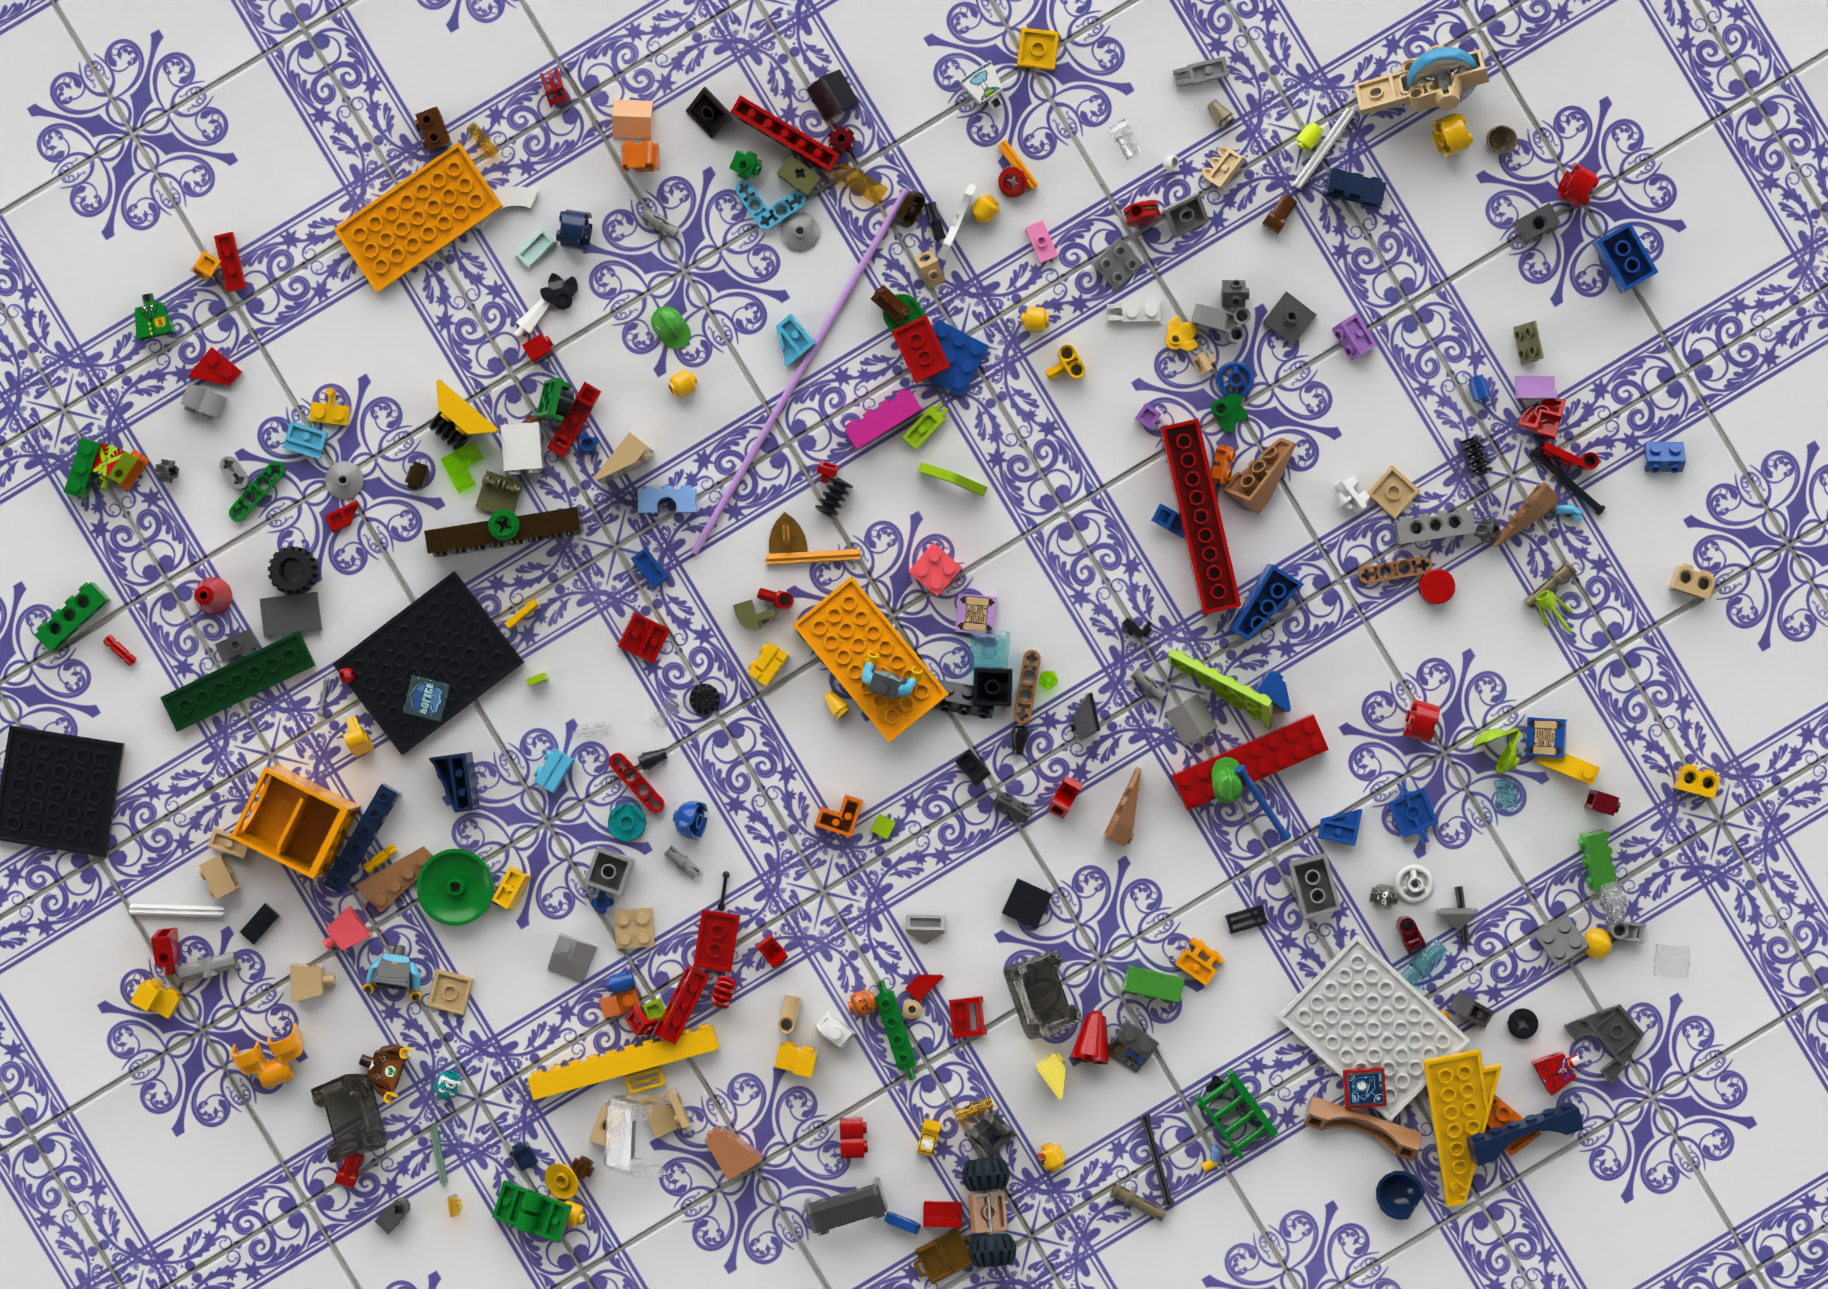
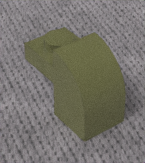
[733,600,777,630]

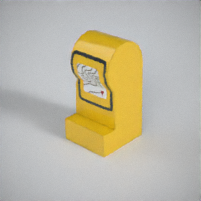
[917,1118,941,1157]

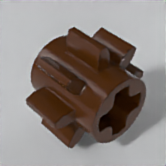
[570,1155,595,1180]

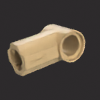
[778,995,801,1034]

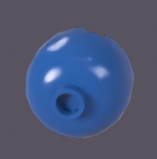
[673,801,708,840]

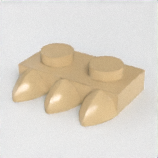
[1202,147,1245,190]

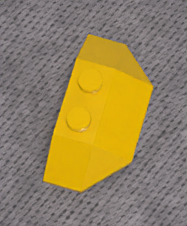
[436,379,500,435]

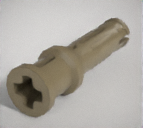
[1524,560,1577,609]
[1110,1181,1167,1222]

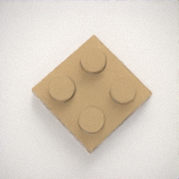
[614,908,655,949]

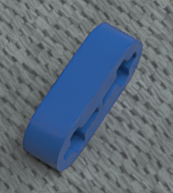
[884,1211,921,1234]

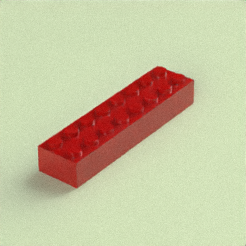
[1171,714,1329,811]

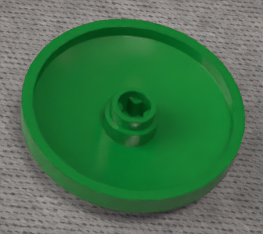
[416,849,494,926]

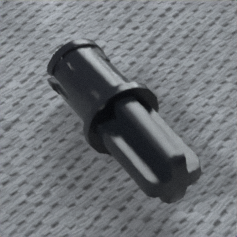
[924,202,945,241]

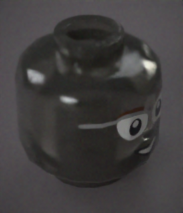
[1370,884,1399,910]

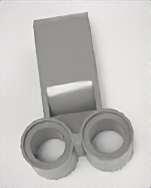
[1191,304,1251,344]

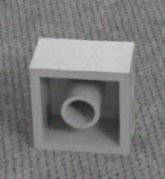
[584,846,635,896]

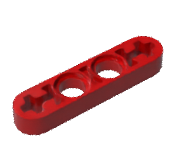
[609,753,665,813]

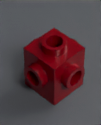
[828,126,855,155]

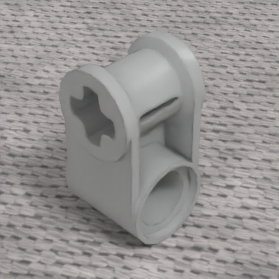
[1607,921,1647,943]

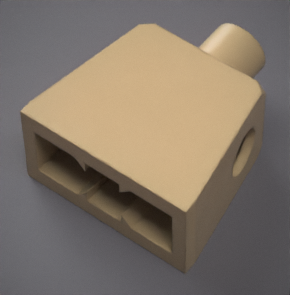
[289,964,336,1002]

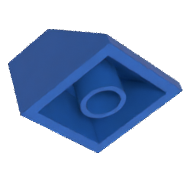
[1254,671,1291,713]

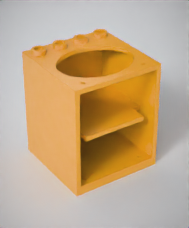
[230,765,361,879]

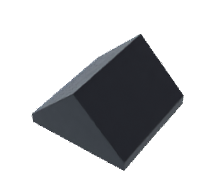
[807,69,859,122]
[686,87,733,138]

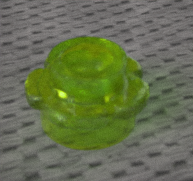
[1039,671,1058,689]

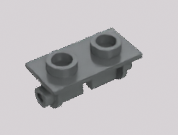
[992,790,1033,824]

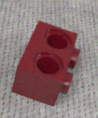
[1584,789,1621,816]

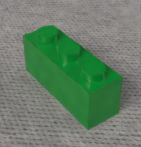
[64,438,101,499]

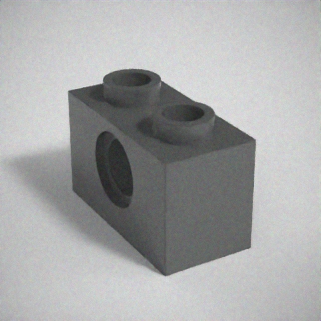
[1513,203,1561,244]

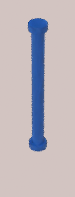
[1235,764,1291,842]

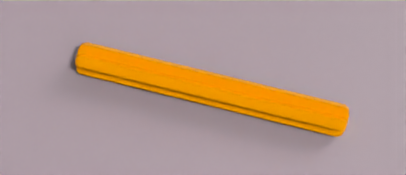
[765,549,861,565]

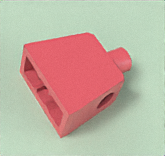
[322,906,372,950]

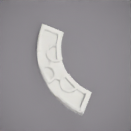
[938,184,976,260]
[474,186,539,230]

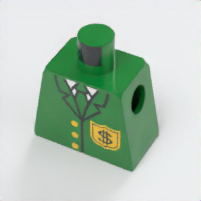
[135,293,176,341]

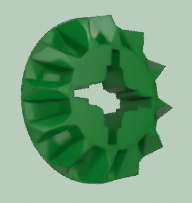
[488,509,520,540]

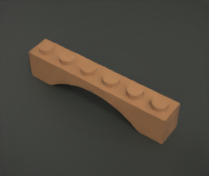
[1303,1096,1422,1161]

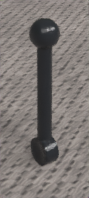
[717,871,730,911]

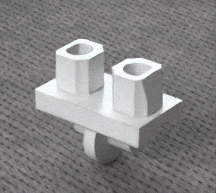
[1335,477,1370,513]

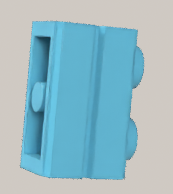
[534,748,575,793]

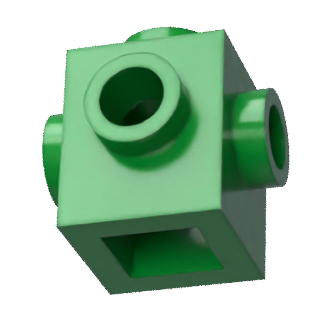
[729,151,762,180]

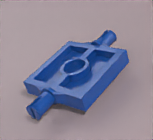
[1387,781,1438,844]

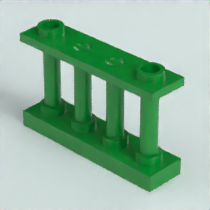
[1195,1068,1278,1160]

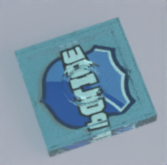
[403,675,450,722]

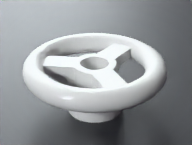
[1395,865,1433,903]

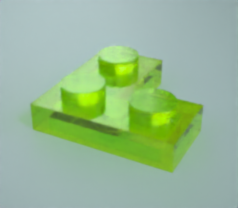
[441,441,484,493]

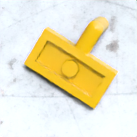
[309,388,351,426]

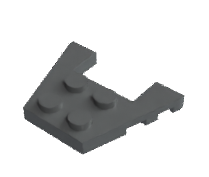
[1563,1004,1645,1085]

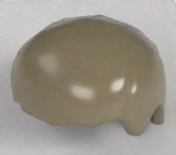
[1486,125,1517,154]

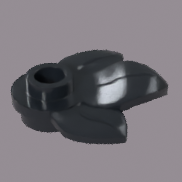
[540,273,578,310]

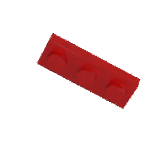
[214,232,247,293]

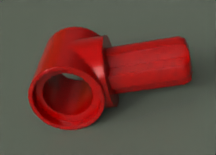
[757,588,794,610]

